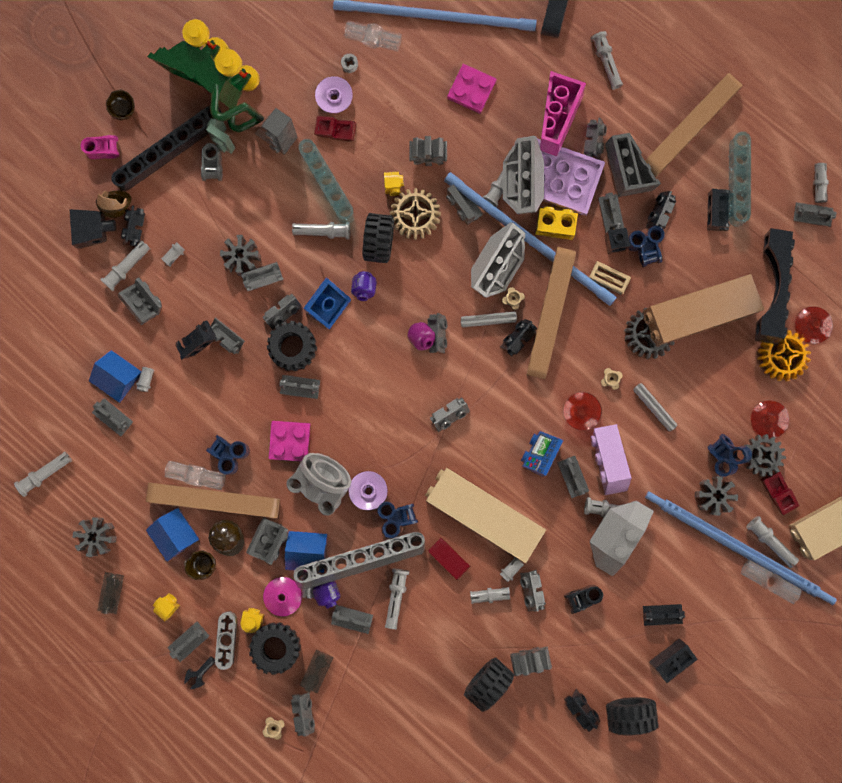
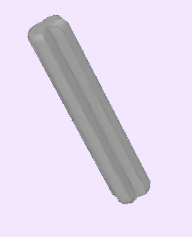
[460,312,517,327]
[633,383,677,431]

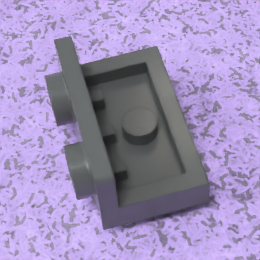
[446,184,483,225]
[118,278,162,325]
[246,517,288,565]

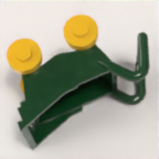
[147,19,264,133]

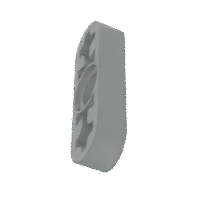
[215,611,237,670]

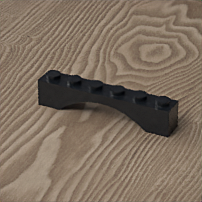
[755,228,795,345]

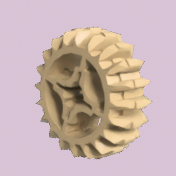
[390,188,441,240]

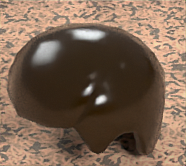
[106,90,135,121]
[184,550,216,580]

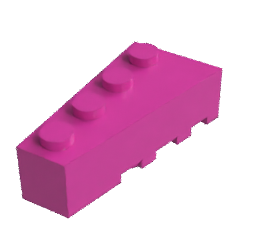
[540,71,586,156]

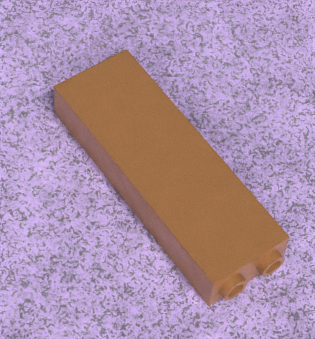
[643,274,764,347]

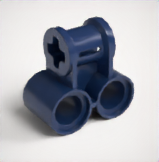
[628,226,665,267]
[707,434,752,477]
[206,435,250,475]
[378,502,418,538]

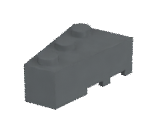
[255,108,298,155]
[605,133,661,197]

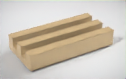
[589,261,631,295]

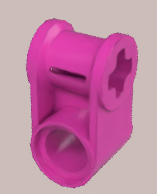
[81,135,119,159]

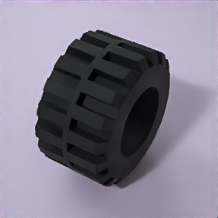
[362,213,394,263]
[267,321,317,371]
[249,622,301,675]
[464,658,514,712]
[606,697,659,735]

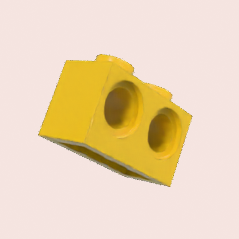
[535,207,578,240]

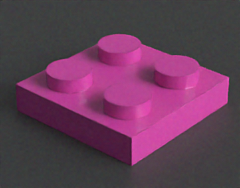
[447,64,497,114]
[269,421,311,461]

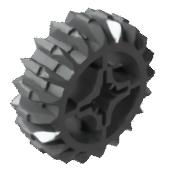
[624,308,675,359]

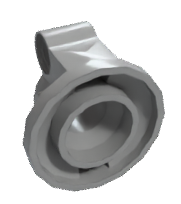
[286,453,352,516]

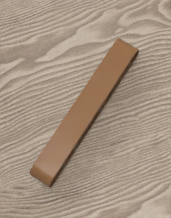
[645,73,743,177]
[526,247,576,379]
[146,483,280,518]

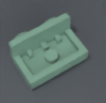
[206,118,235,154]

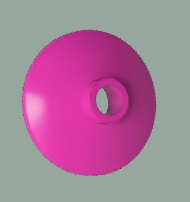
[263,577,302,616]

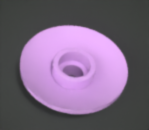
[315,77,353,114]
[349,471,387,510]

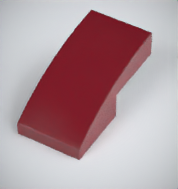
[314,116,357,142]
[761,471,800,515]
[428,538,471,580]

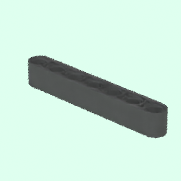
[294,532,425,590]

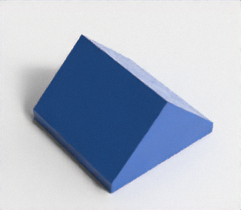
[303,278,352,329]
[89,350,142,403]
[146,508,200,562]
[285,531,328,573]

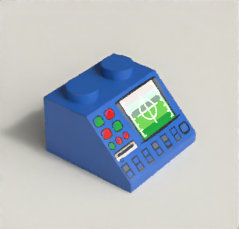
[521,431,563,477]

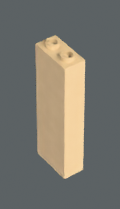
[425,468,546,563]
[789,496,842,560]

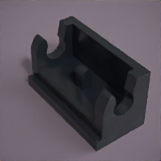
[707,188,730,231]
[175,320,217,360]
[649,638,698,683]

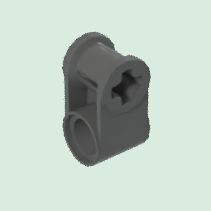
[201,143,223,181]

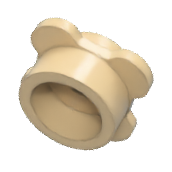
[502,287,525,310]
[601,368,622,390]
[263,717,285,740]

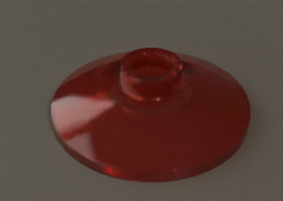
[794,306,833,344]
[563,392,602,431]
[751,400,789,438]

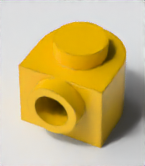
[384,171,404,196]
[153,593,180,621]
[241,608,264,633]

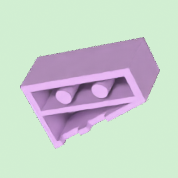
[590,424,631,495]

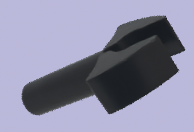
[184,657,215,689]

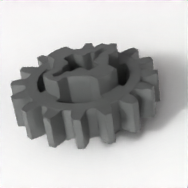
[742,434,786,476]

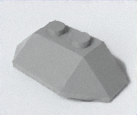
[503,136,544,214]
[471,222,525,298]
[590,500,654,576]

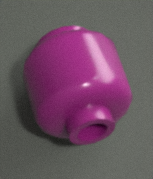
[407,322,436,351]

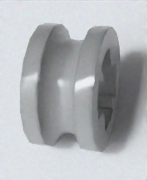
[341,54,358,73]

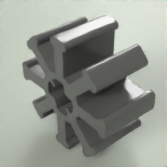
[409,136,447,166]
[220,235,261,276]
[695,476,738,516]
[72,517,117,557]
[510,647,552,676]

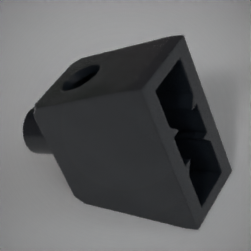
[69,209,116,249]

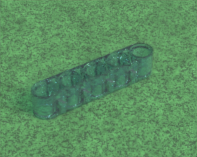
[729,132,751,227]
[299,139,354,224]

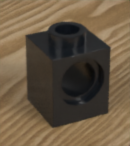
[604,227,630,254]

